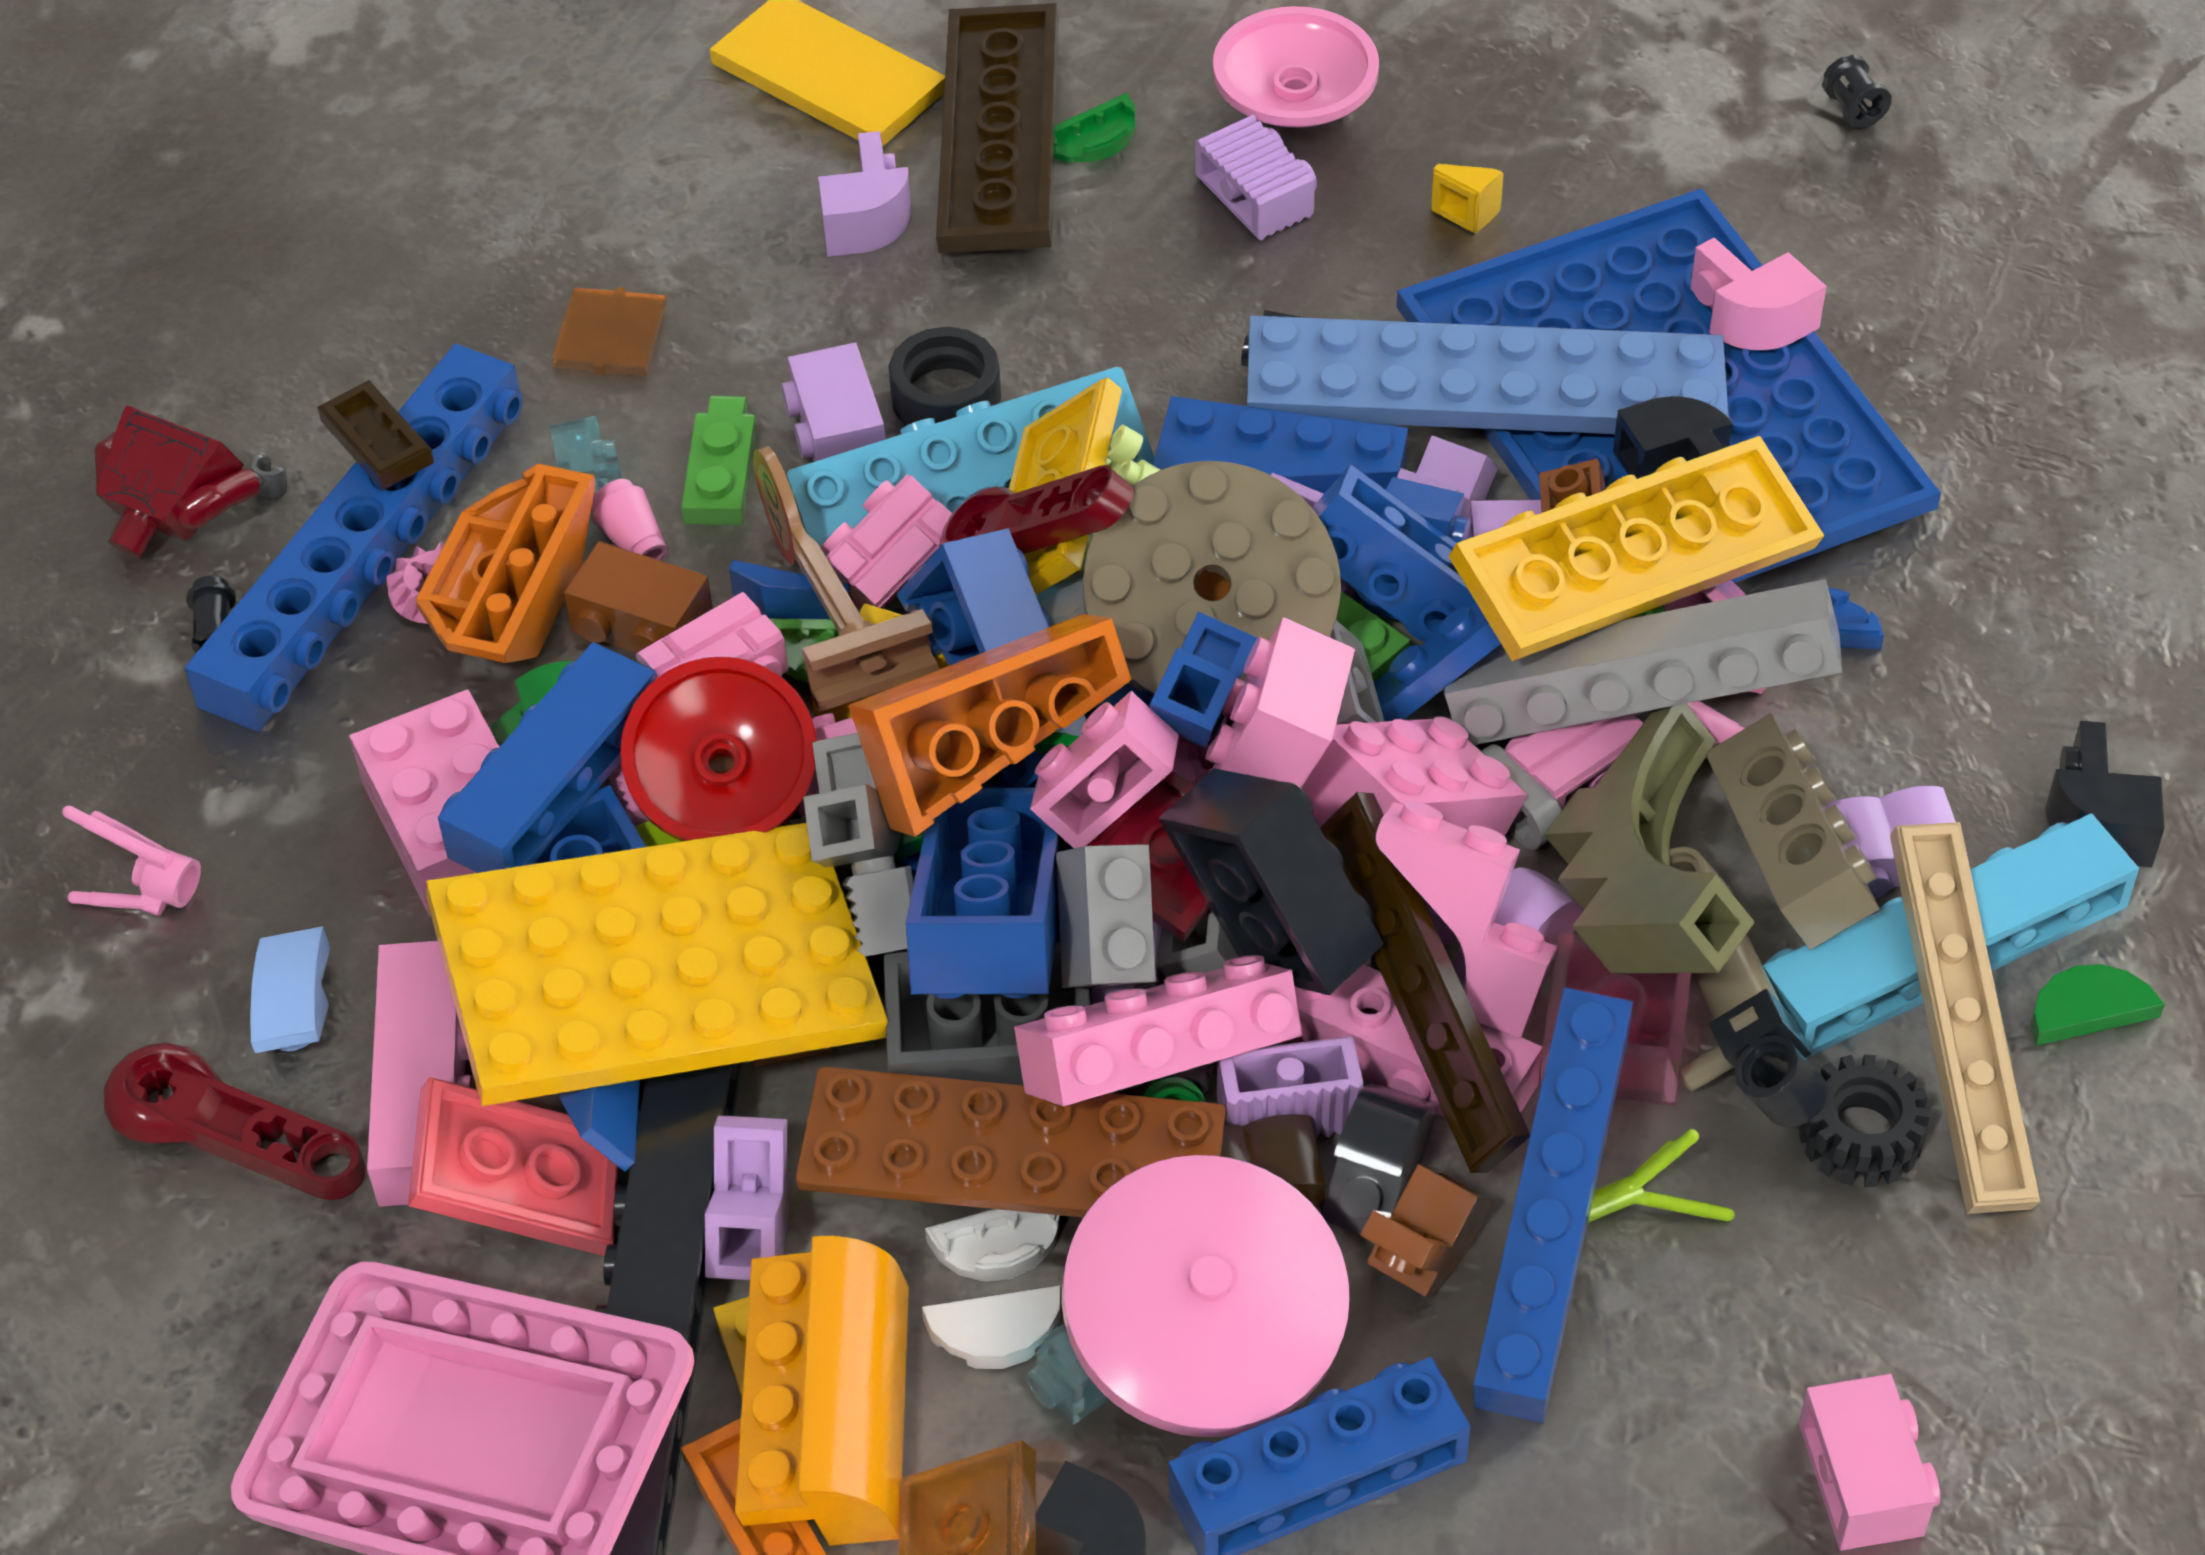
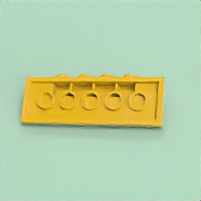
[1448,436,1824,661]

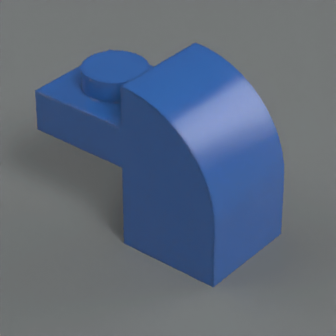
[1149,611,1257,749]

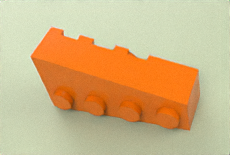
[848,614,1132,837]

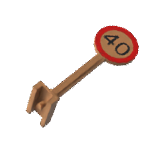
[753,446,939,712]

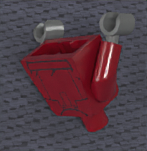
[95,405,287,558]

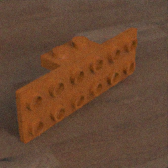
[796,1067,1226,1218]

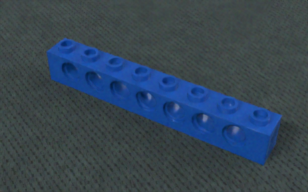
[184,343,523,732]

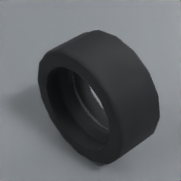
[888,326,1001,426]

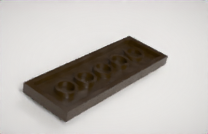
[936,3,1059,253]

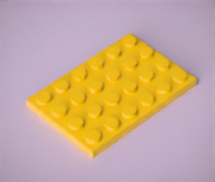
[426,823,888,1106]

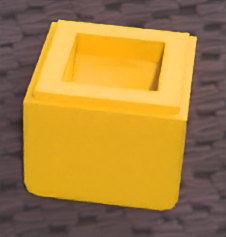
[1431,164,1504,234]

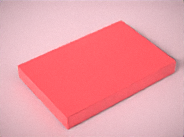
[408,1077,619,1256]

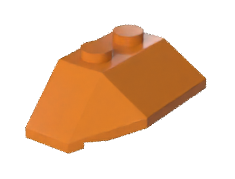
[415,463,596,663]

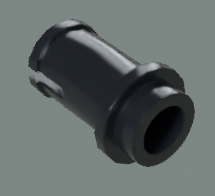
[186,576,236,653]

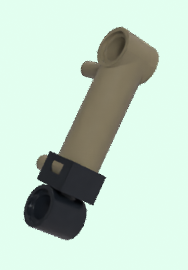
[1669,847,1827,1127]

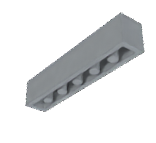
[1444,579,1842,745]

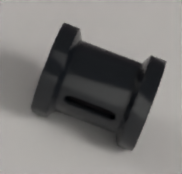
[1822,54,1892,128]

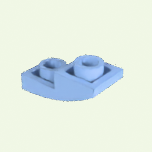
[250,926,331,1053]

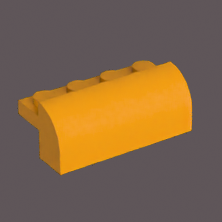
[735,1236,909,1546]

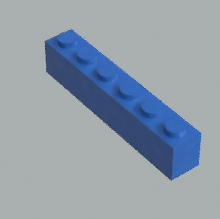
[1473,987,1633,1424]

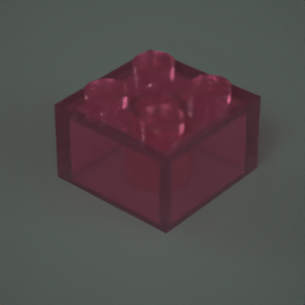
[1540,933,1691,1106]

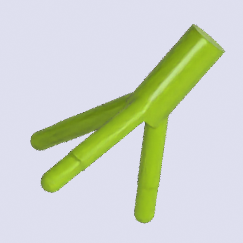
[1588,1129,1735,1223]

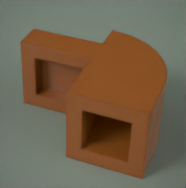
[1360,1164,1495,1297]

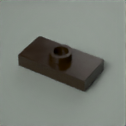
[317,380,434,491]

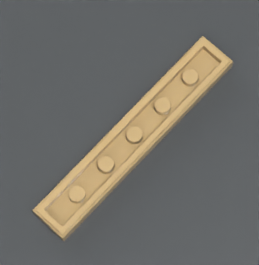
[1890,822,2040,1214]

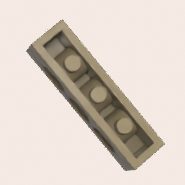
[1706,713,1880,950]

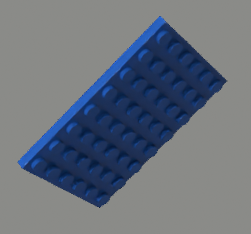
[1396,188,1941,583]

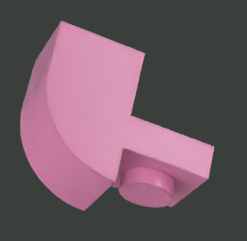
[1690,238,1827,350]

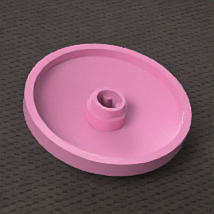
[1062,1155,1350,1437]

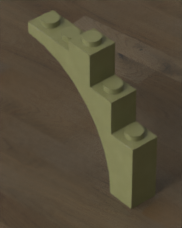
[1544,703,1755,973]

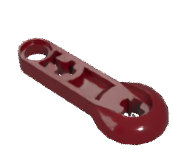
[939,465,1134,554]
[104,1042,365,1200]

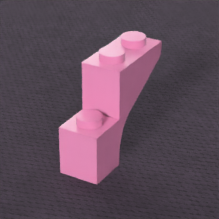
[1376,801,1557,1039]

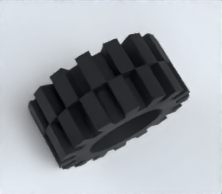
[1799,1054,1930,1187]

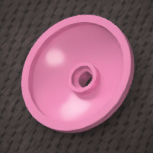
[1213,6,1379,128]

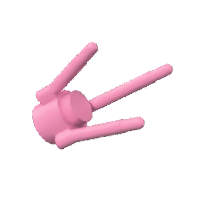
[62,806,201,917]

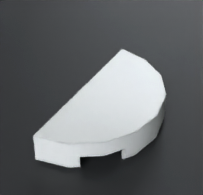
[925,1209,1061,1282]
[922,1285,1061,1369]

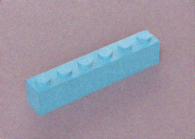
[1762,813,2139,1059]

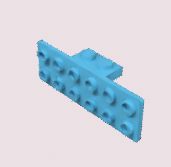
[786,367,1155,556]

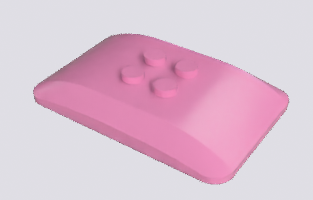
[231,1262,695,1555]

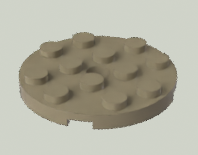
[1083,461,1341,696]

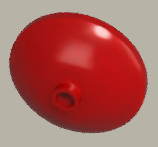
[620,657,817,842]

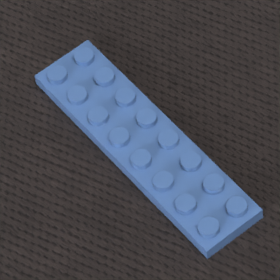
[1247,316,1729,434]

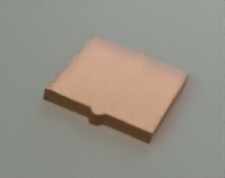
[552,287,667,375]

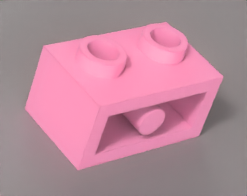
[1030,691,1179,848]

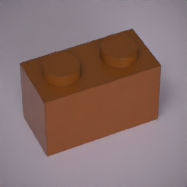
[564,541,713,654]

